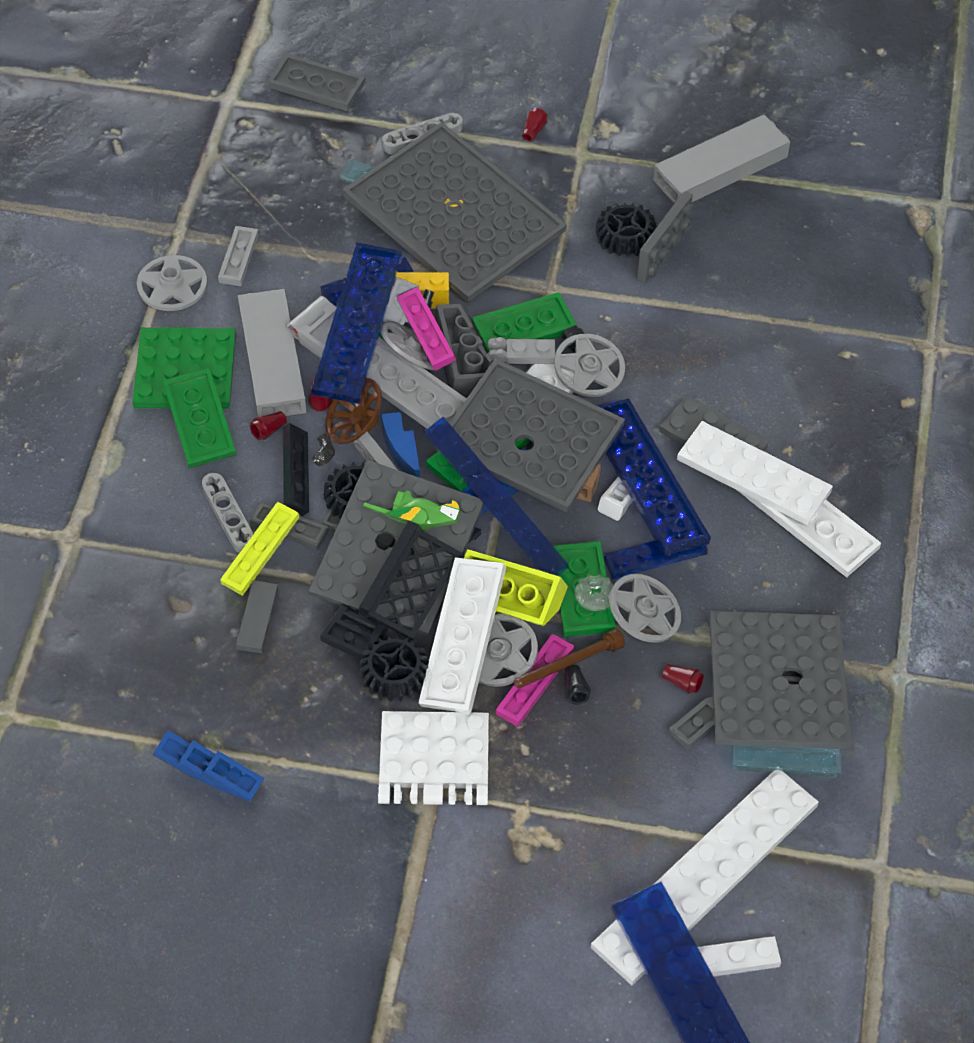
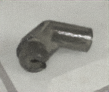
[313,434,335,467]

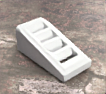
[598,472,644,521]

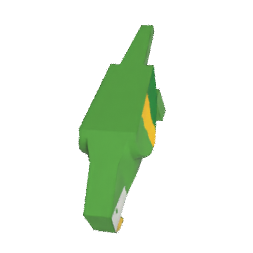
[363,490,460,531]

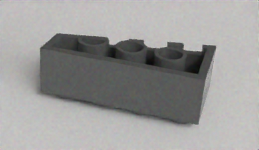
[435,304,493,396]

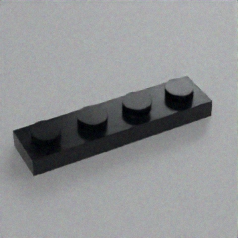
[283,423,309,516]

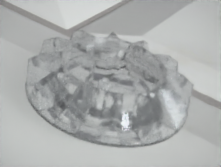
[575,573,614,611]

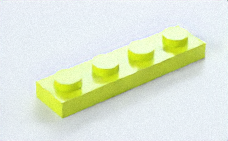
[220,502,300,596]

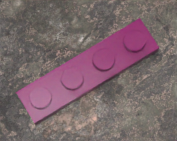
[396,287,456,371]
[496,634,574,727]

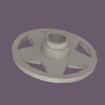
[137,255,207,311]
[381,322,441,370]
[554,334,625,397]
[609,574,681,643]
[479,614,538,687]

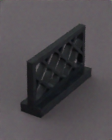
[357,521,462,641]

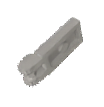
[488,337,555,364]

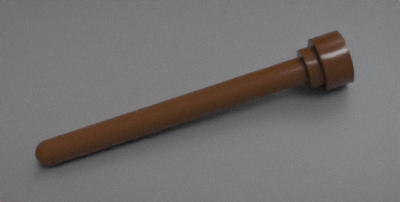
[514,629,625,688]

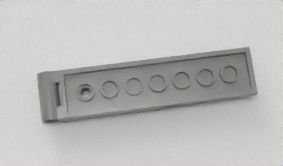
[286,296,466,438]

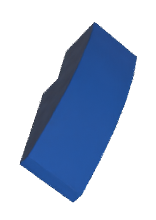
[381,412,420,478]

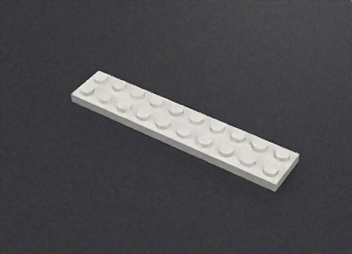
[591,767,819,986]

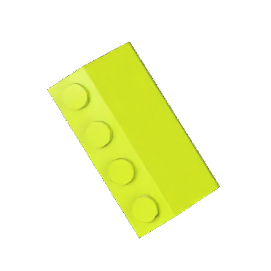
[464,549,568,626]

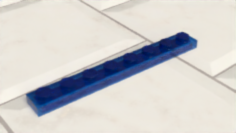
[424,417,569,576]

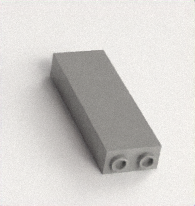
[653,115,790,204]
[238,289,306,417]

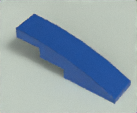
[153,730,264,802]

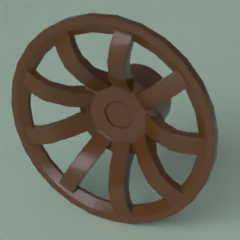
[325,377,382,444]

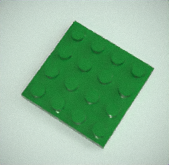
[132,327,236,409]

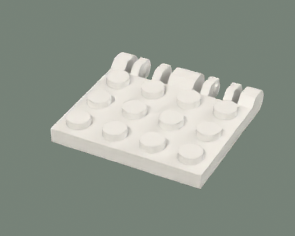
[378,711,489,805]

